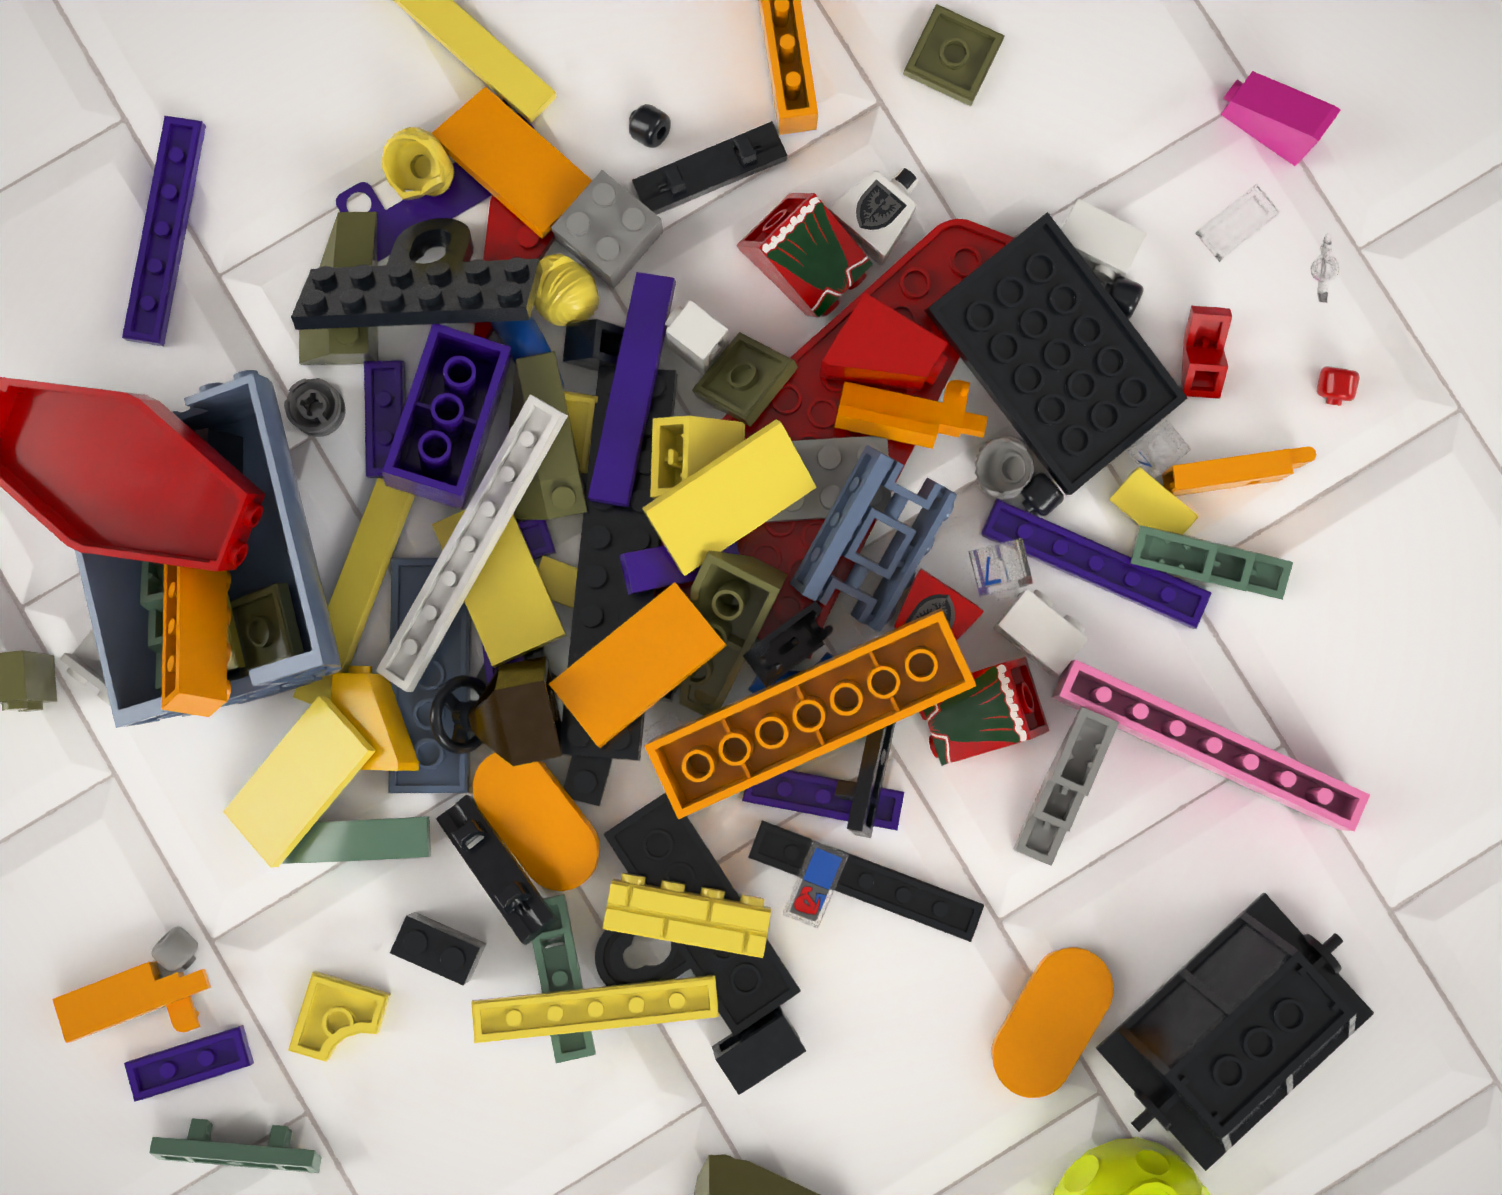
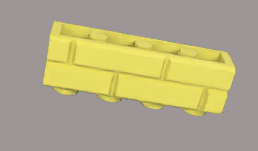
[603,873,772,958]

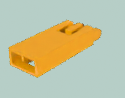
[1161,446,1317,496]

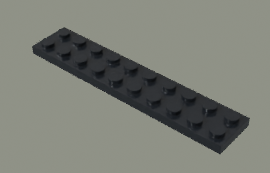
[560,366,678,762]

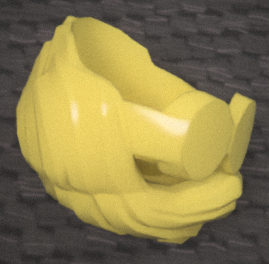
[382,127,454,200]
[534,253,600,326]

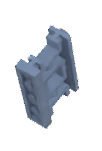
[790,445,957,632]

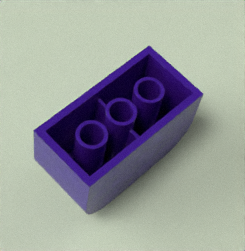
[382,324,511,510]

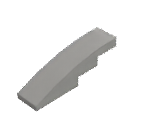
[1013,706,1119,866]

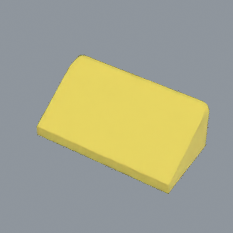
[1109,467,1199,535]

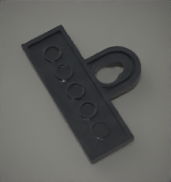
[291,218,543,330]
[595,792,801,1036]

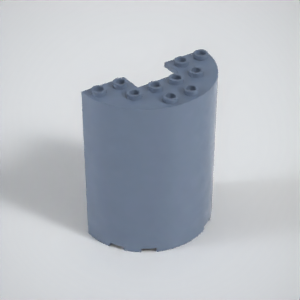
[75,370,341,728]

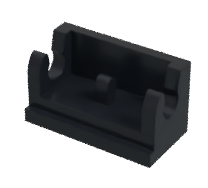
[743,601,833,688]
[711,1006,806,1095]

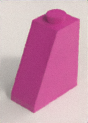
[1221,71,1341,166]

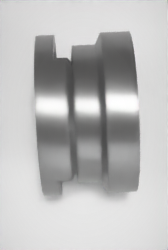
[284,378,346,437]

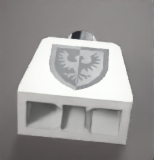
[828,167,919,266]

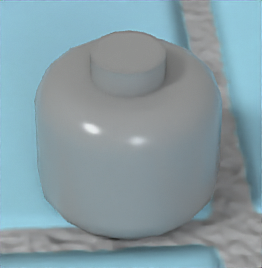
[151,926,198,972]

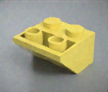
[650,416,745,499]

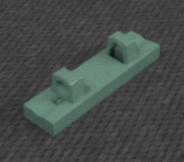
[532,894,596,1063]
[149,1118,322,1173]

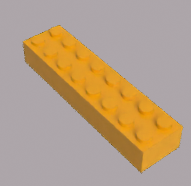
[644,608,976,819]

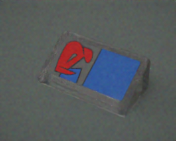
[781,839,849,929]

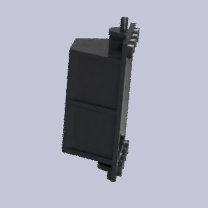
[1096,892,1374,1171]

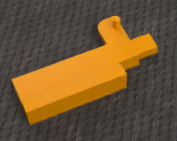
[835,380,988,449]
[52,961,211,1043]

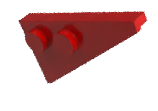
[474,195,555,340]

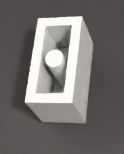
[1061,198,1147,283]
[665,300,729,375]
[993,589,1089,677]

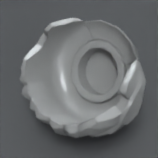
[974,435,1034,500]

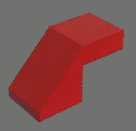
[1181,305,1232,399]

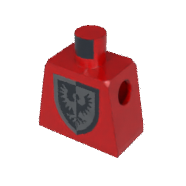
[894,568,984,640]

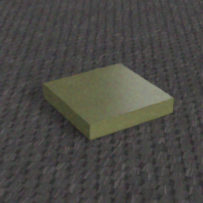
[903,4,1005,106]
[692,332,799,427]
[230,583,304,678]

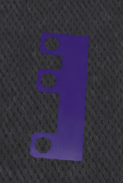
[336,99,534,262]

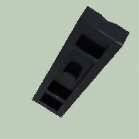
[632,121,788,215]
[835,722,896,838]
[436,794,558,945]

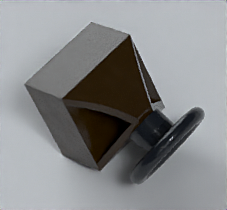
[430,656,562,766]

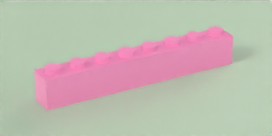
[1051,659,1370,832]

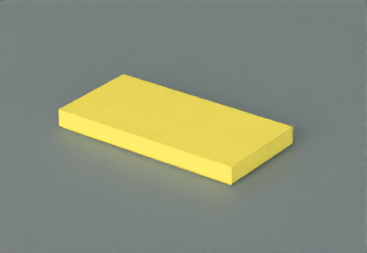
[642,419,817,576]
[432,509,567,668]
[223,695,376,868]

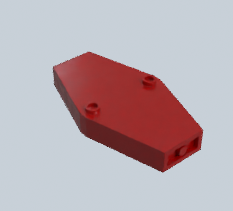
[0,377,266,571]

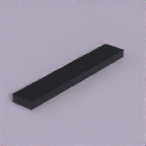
[748,820,984,942]

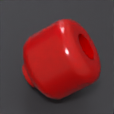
[1316,366,1360,406]

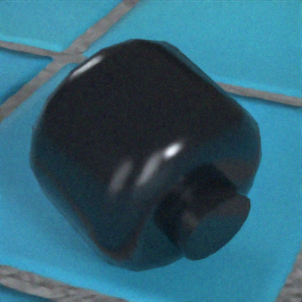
[629,104,671,148]
[1105,276,1144,319]
[1021,472,1064,516]

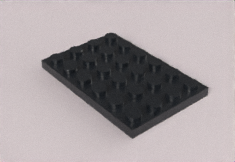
[924,212,1188,495]

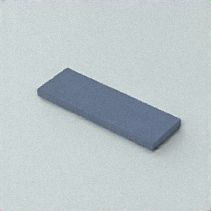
[388,558,471,794]

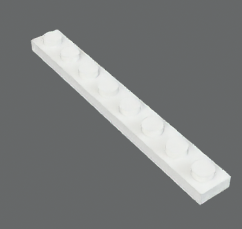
[375,394,568,692]

